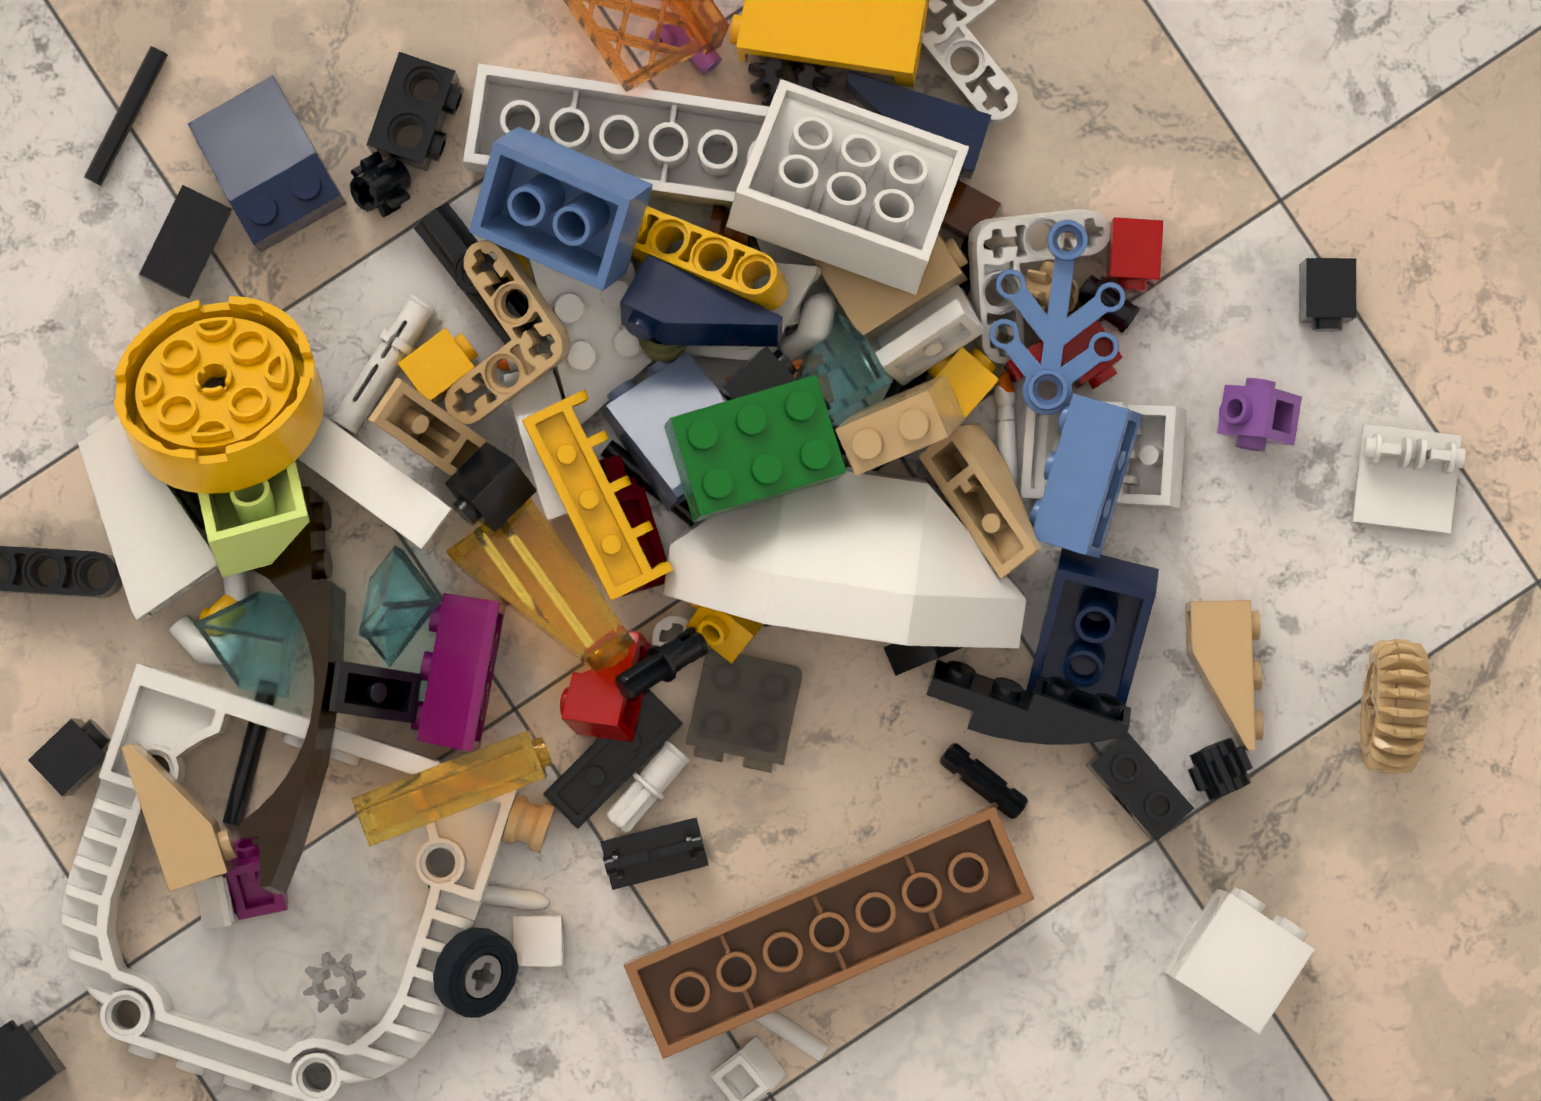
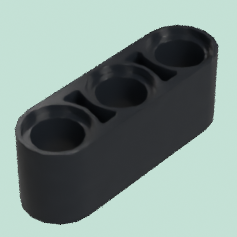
[0,546,123,598]

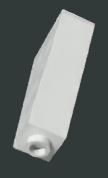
[78,415,219,621]
[297,415,459,554]

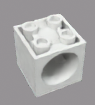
[1163,887,1315,1035]

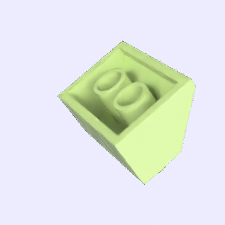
[198,460,310,578]

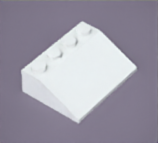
[726,79,969,295]

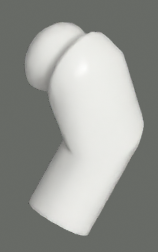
[780,292,837,361]
[169,615,244,665]

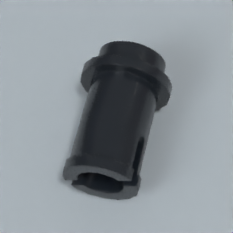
[1078,274,1140,333]

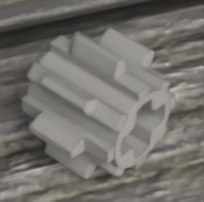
[303,952,367,1014]

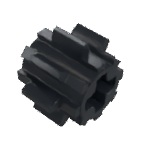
[1188,738,1253,800]

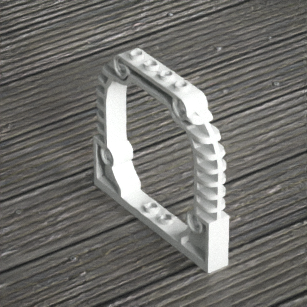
[61,663,520,1101]

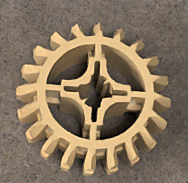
[1359,639,1431,775]

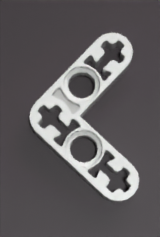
[922,0,1018,124]
[968,209,1111,364]

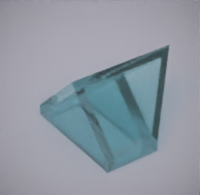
[795,310,891,417]
[359,545,441,668]
[194,591,303,698]

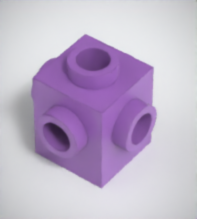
[1217,378,1302,452]

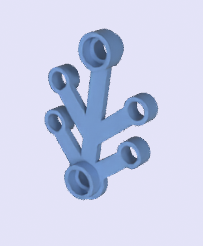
[989,220,1126,415]

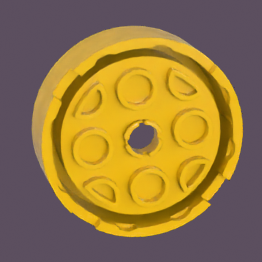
[114,296,325,494]

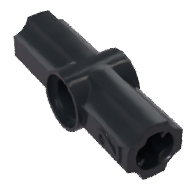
[414,202,540,345]

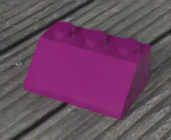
[411,593,506,752]

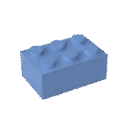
[469,126,653,291]

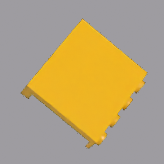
[729,0,930,88]

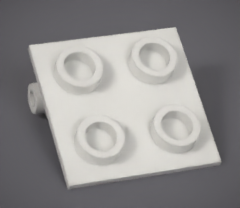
[1352,424,1465,534]

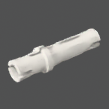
[330,293,438,435]

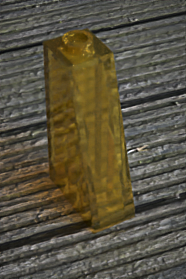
[446,497,636,672]
[351,731,553,847]

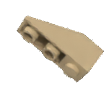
[1185,600,1264,750]

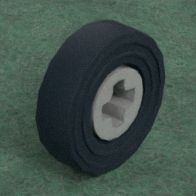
[433,927,518,1018]

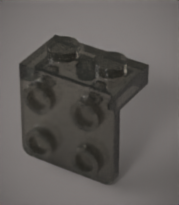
[685,649,802,773]

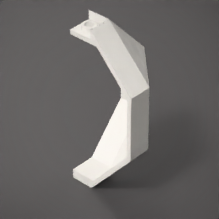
[663,467,1027,649]

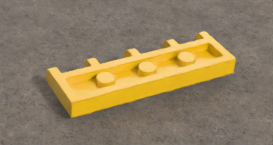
[522,389,674,601]

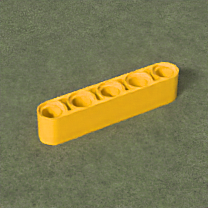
[631,206,789,311]

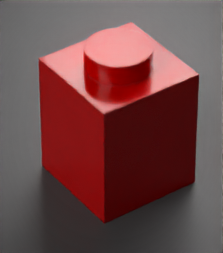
[1105,217,1163,293]

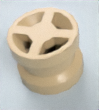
[502,794,555,853]

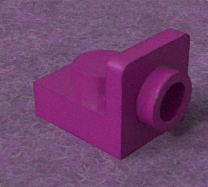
[225,839,289,920]

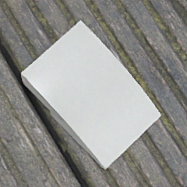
[1021,401,1186,509]

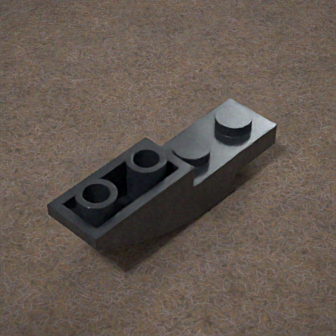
[926,659,1131,745]

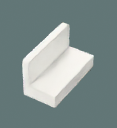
[874,285,985,386]

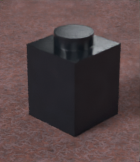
[1299,258,1356,332]
[444,442,537,532]
[28,718,111,796]

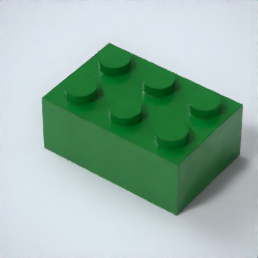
[664,375,847,522]

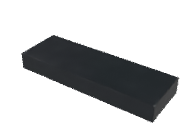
[543,689,684,829]

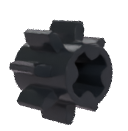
[350,151,411,217]

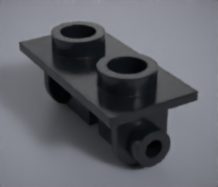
[600,817,709,890]

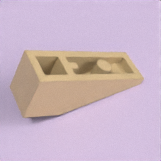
[368,377,498,477]
[918,423,1041,579]
[121,743,237,892]

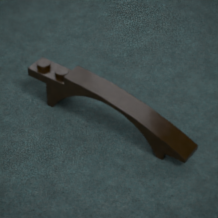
[239,486,346,895]

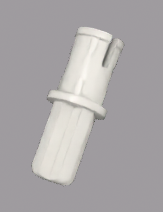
[607,740,691,832]

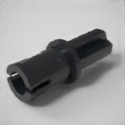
[615,627,708,699]

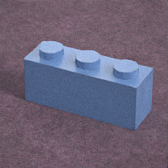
[1030,393,1143,558]

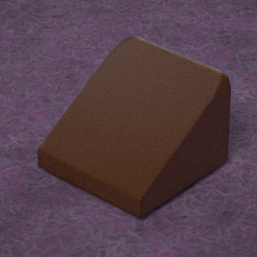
[941,181,1001,240]

